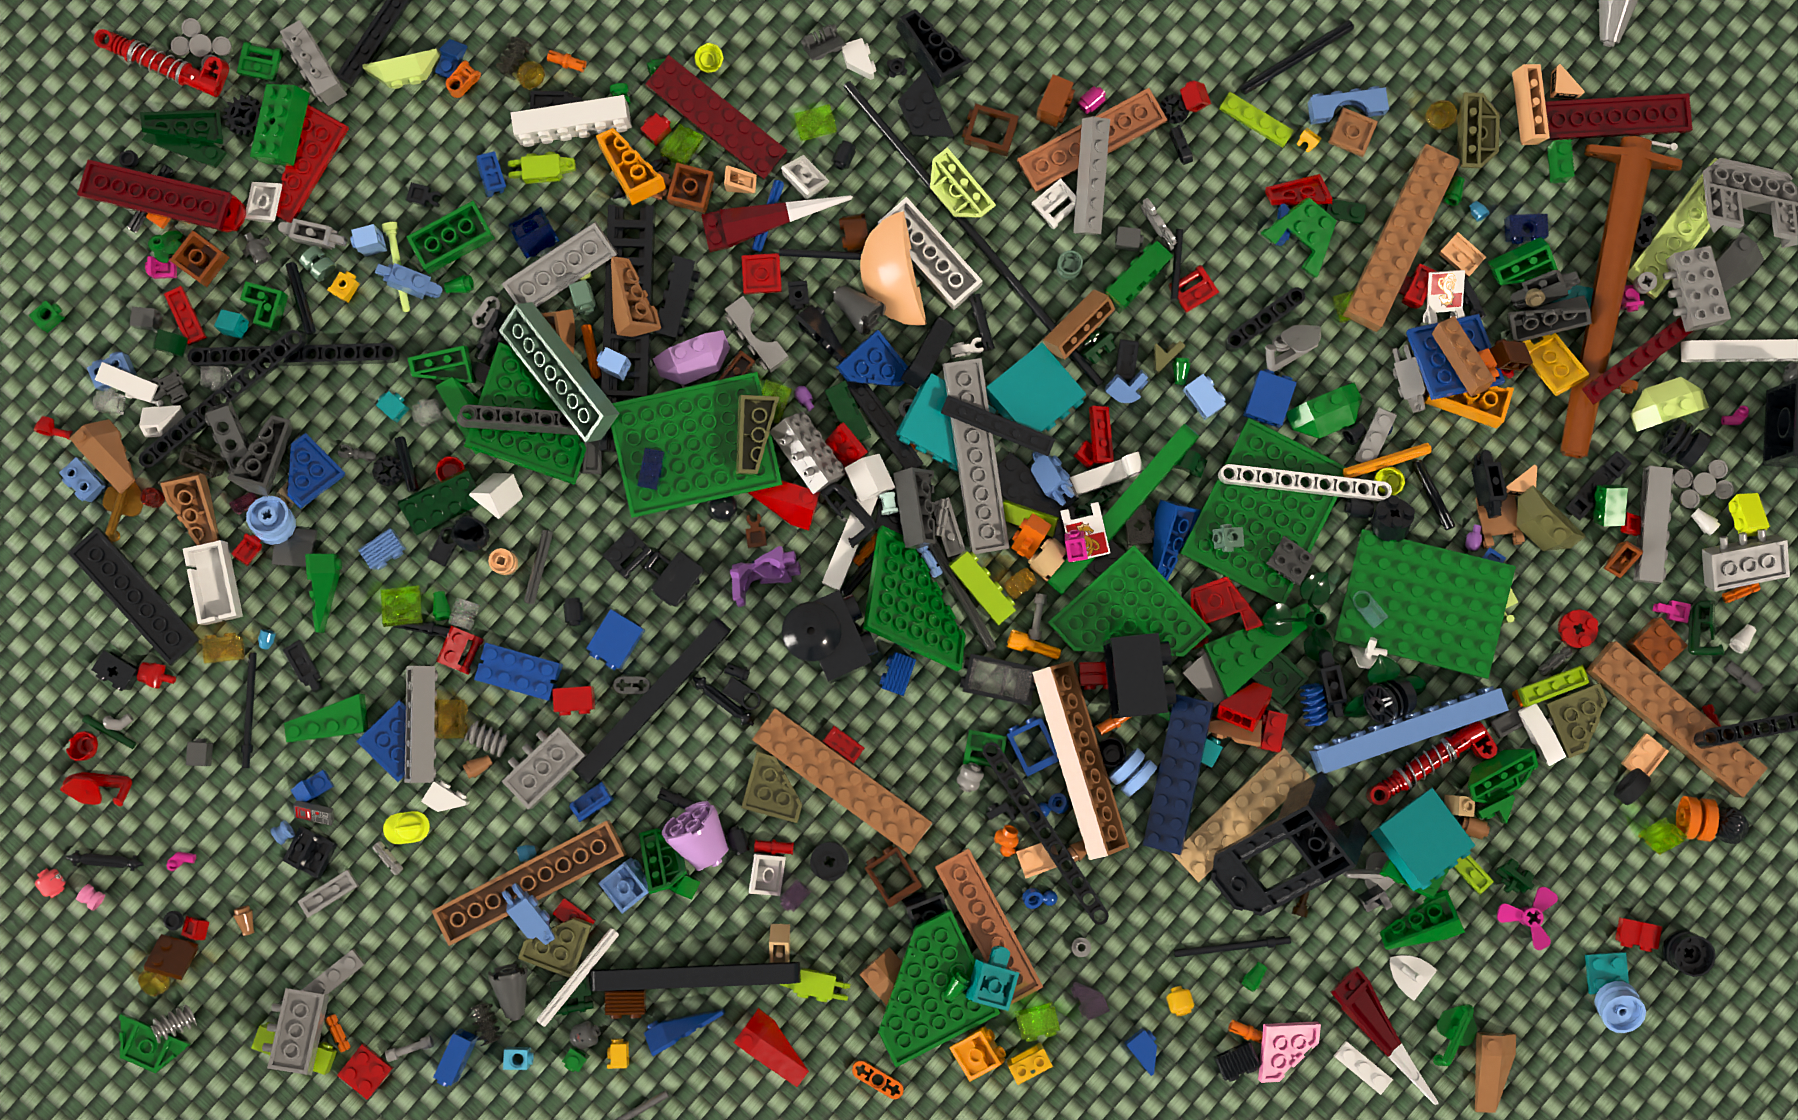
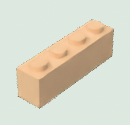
[1512,64,1549,145]

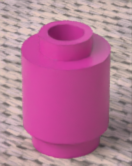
[1077,86,1106,114]

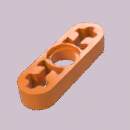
[852,1060,904,1099]

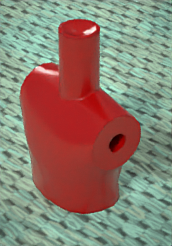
[137,662,176,689]

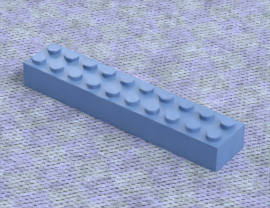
[1309,686,1509,774]

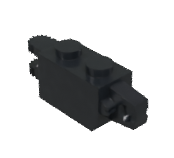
[1471,450,1507,519]
[1316,649,1347,718]

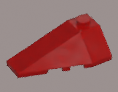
[748,480,821,531]
[733,1008,809,1087]

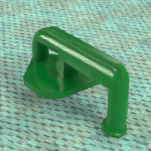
[1433,1004,1477,1066]

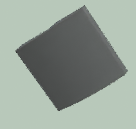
[272,528,317,567]

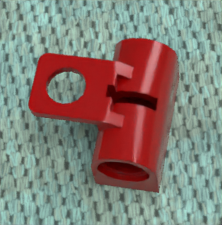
[1398,264,1437,309]

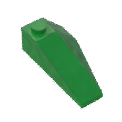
[1379,889,1465,950]

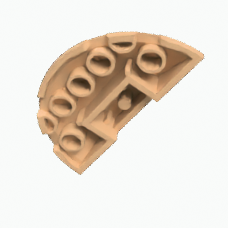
[860,211,927,325]

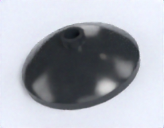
[782,602,841,662]

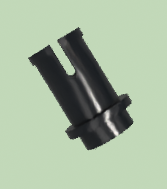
[724,662,750,681]

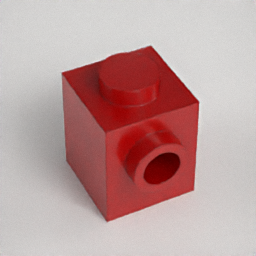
[1180,80,1211,112]
[640,113,672,146]

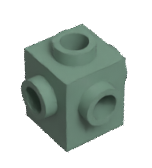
[1212,524,1244,552]

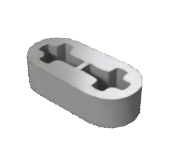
[472,296,502,330]

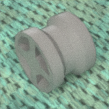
[1633,272,1657,294]

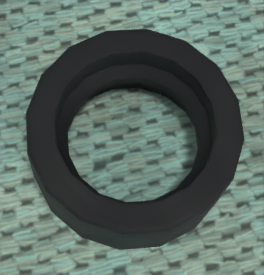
[1614,768,1651,805]

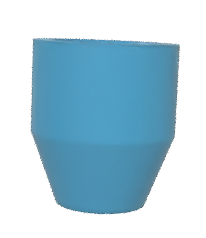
[1469,201,1490,222]
[258,629,276,649]
[517,845,536,862]

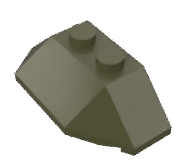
[1457,92,1500,169]
[1516,485,1586,551]

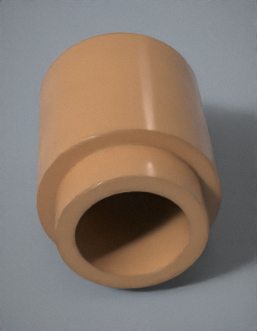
[1460,816,1490,840]

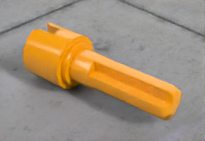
[1007,629,1061,659]

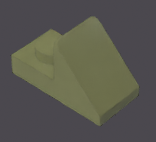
[1153,341,1185,375]

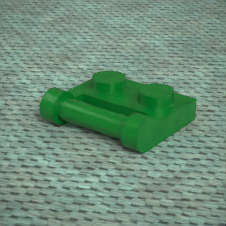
[237,42,283,82]
[963,730,1007,771]

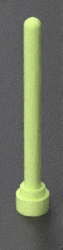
[382,222,410,312]

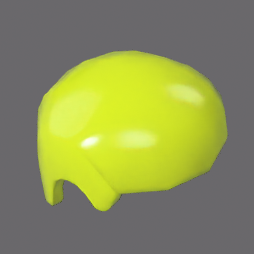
[694,43,724,73]
[1374,467,1405,496]

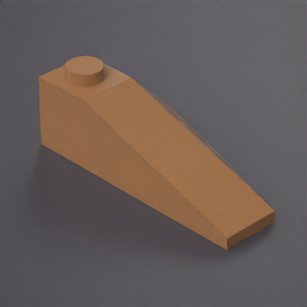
[611,256,661,337]
[541,309,575,355]
[70,419,135,494]
[160,470,220,545]
[1208,717,1262,747]
[860,947,902,1006]
[1475,1032,1516,1113]

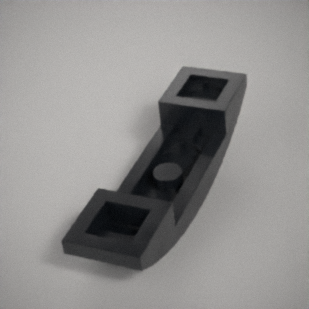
[1565,451,1632,521]

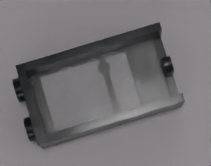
[960,654,1039,706]

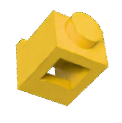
[327,271,360,303]
[607,1038,629,1069]

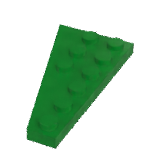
[1203,603,1311,699]

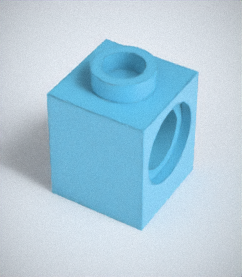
[503,1047,534,1070]

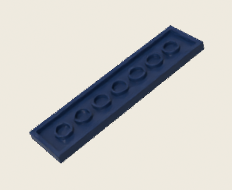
[1143,694,1214,855]

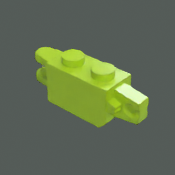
[508,152,576,184]
[780,968,851,1002]

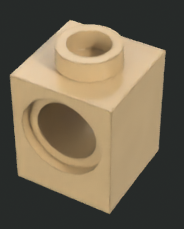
[1444,795,1475,817]

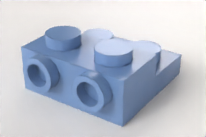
[598,858,649,914]

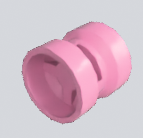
[76,884,105,911]

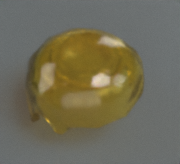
[517,61,545,90]
[1425,100,1457,130]
[138,970,171,997]

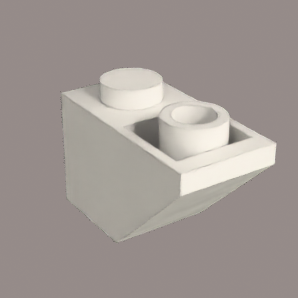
[841,38,876,80]
[139,405,186,438]
[421,780,470,812]

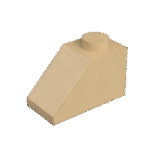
[769,924,790,963]

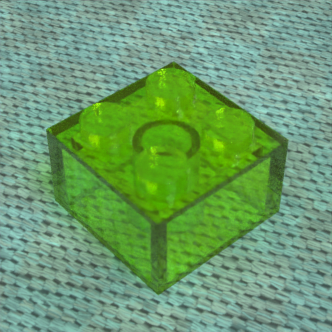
[1014,1002,1060,1042]

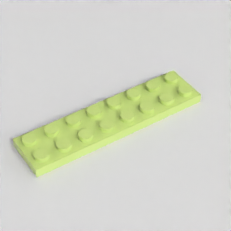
[1627,158,1718,299]

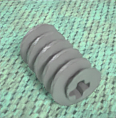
[464,720,508,758]
[151,1005,197,1043]

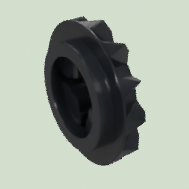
[1160,93,1189,124]
[372,455,403,486]

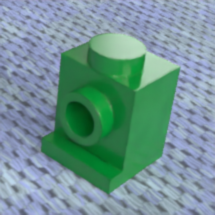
[562,1046,590,1073]

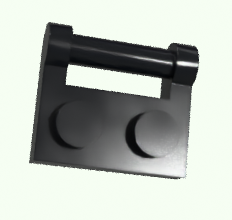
[602,528,654,580]

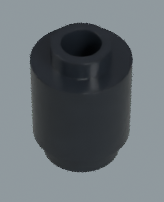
[831,140,856,170]
[1344,498,1374,519]
[563,598,585,626]
[725,825,750,856]

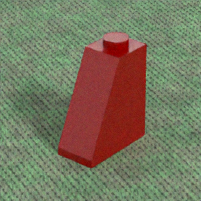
[1217,682,1273,732]

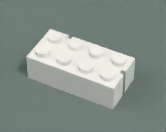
[183,540,243,625]

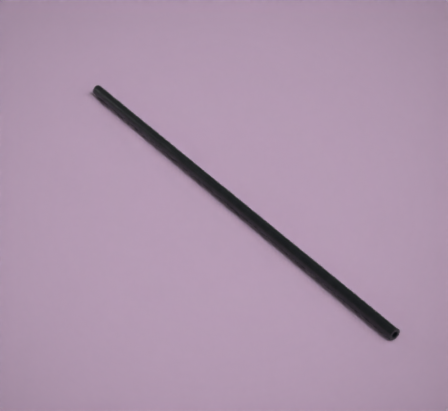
[843,81,1104,387]

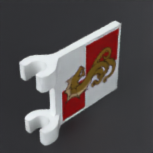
[1423,270,1465,325]
[1060,502,1110,562]

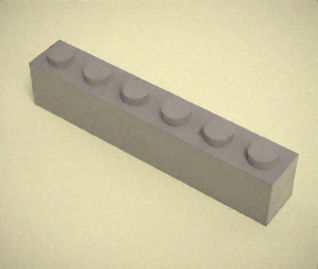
[1073,117,1110,235]
[1633,466,1675,584]
[404,666,438,783]

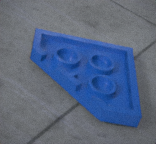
[836,330,908,387]
[287,433,345,509]
[356,700,406,782]

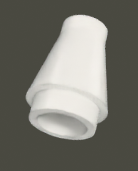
[1690,508,1721,536]
[1729,624,1756,653]

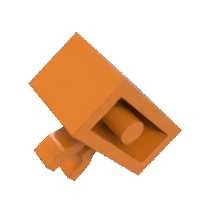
[1011,513,1052,560]

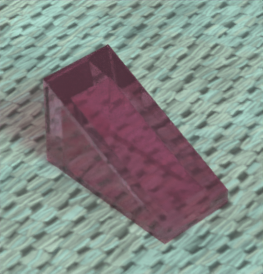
[229,492,258,515]

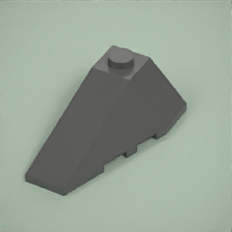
[1715,232,1764,292]

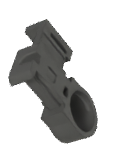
[148,368,191,406]

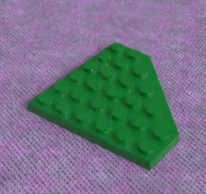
[464,342,586,485]
[863,525,966,671]
[1048,545,1212,657]
[878,909,1000,1067]

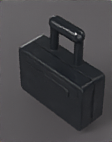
[644,551,705,607]

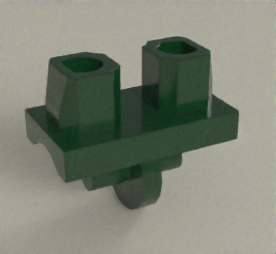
[1080,330,1116,364]
[1495,858,1534,893]

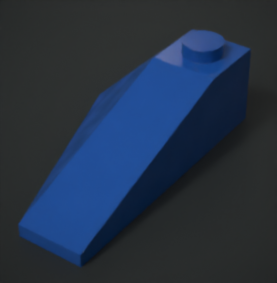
[1153,499,1201,580]
[644,1009,725,1056]

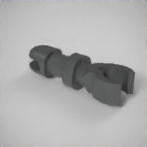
[338,444,376,462]

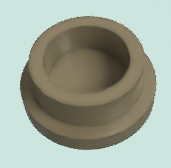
[1525,288,1545,307]

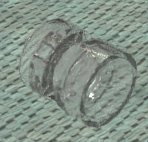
[448,597,480,630]

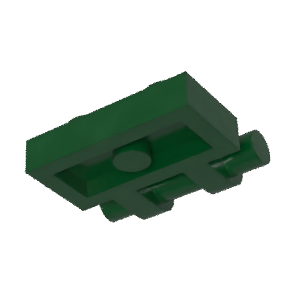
[550,975,594,1016]

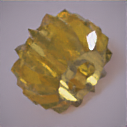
[1004,568,1037,599]

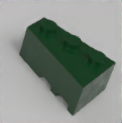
[824,381,871,443]

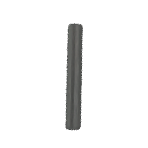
[524,530,553,604]

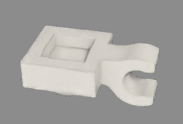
[950,338,983,358]

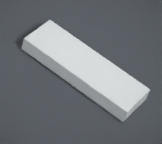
[95,362,159,403]

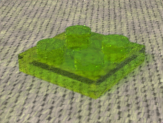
[380,585,423,627]

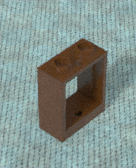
[962,103,1019,157]
[864,845,922,908]

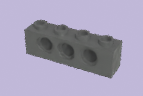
[205,401,250,474]

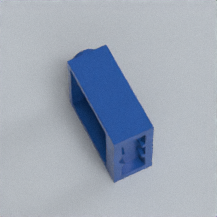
[1006,716,1059,776]

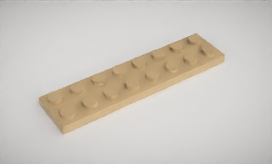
[1171,748,1310,882]

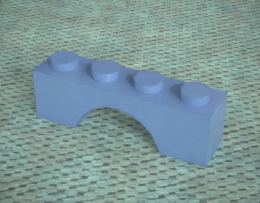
[1307,86,1389,125]

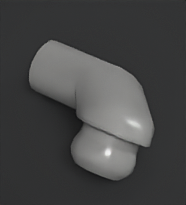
[103,713,134,731]

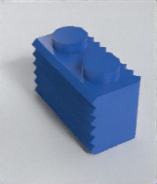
[879,652,916,696]

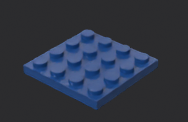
[1406,314,1505,400]

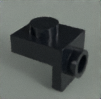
[986,802,1017,821]

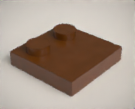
[144,934,199,980]

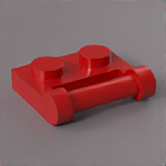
[1168,265,1219,313]
[436,626,484,675]

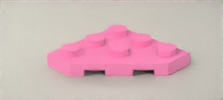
[1258,1021,1321,1083]

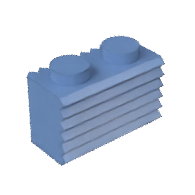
[358,528,406,570]

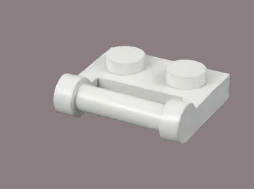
[1032,178,1076,229]

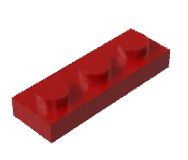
[164,286,207,346]
[1089,406,1114,464]

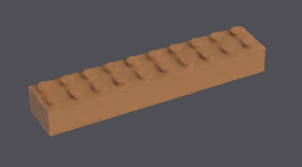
[1342,144,1460,332]
[1585,641,1767,798]
[1032,660,1129,860]
[752,708,932,855]
[432,820,627,946]

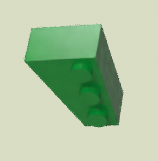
[1488,237,1558,285]
[407,346,476,383]

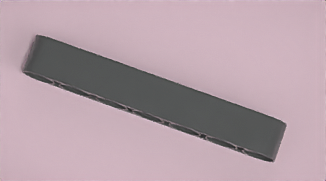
[457,405,579,435]

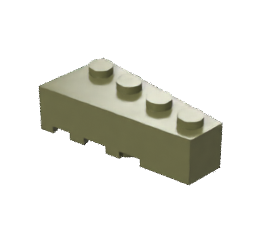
[736,395,779,475]

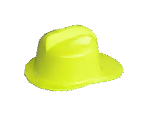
[383,811,430,844]

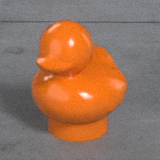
[994,825,1019,857]

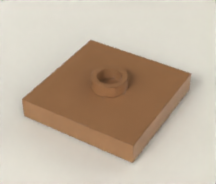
[1328,107,1378,157]

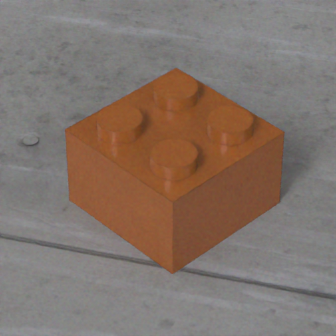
[1036,74,1075,128]
[667,163,715,214]
[169,230,230,287]
[1626,617,1688,672]

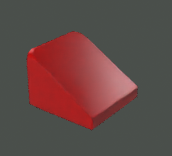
[181,916,209,940]

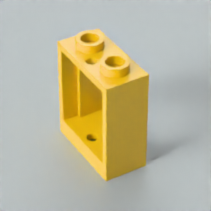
[1006,1042,1053,1085]

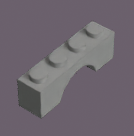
[725,296,789,372]

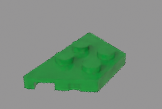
[119,1013,191,1073]

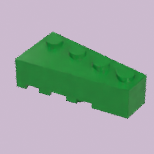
[1104,241,1173,314]
[284,694,369,742]

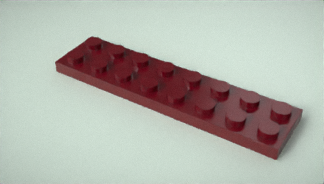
[645,55,787,180]
[1545,93,1693,141]
[77,159,233,231]

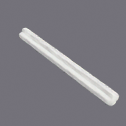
[537,928,619,1027]

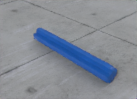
[752,180,784,252]

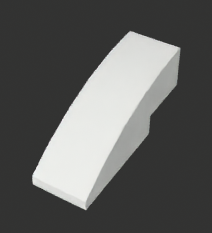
[1518,704,1566,766]

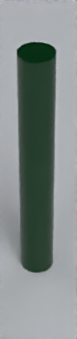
[82,715,137,749]

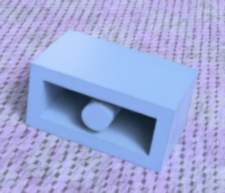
[350,224,387,257]
[597,347,631,381]
[1183,374,1226,420]

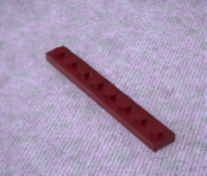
[1582,316,1693,405]

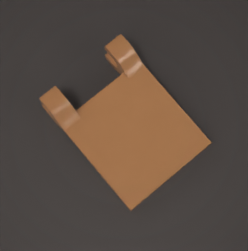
[1476,495,1525,549]

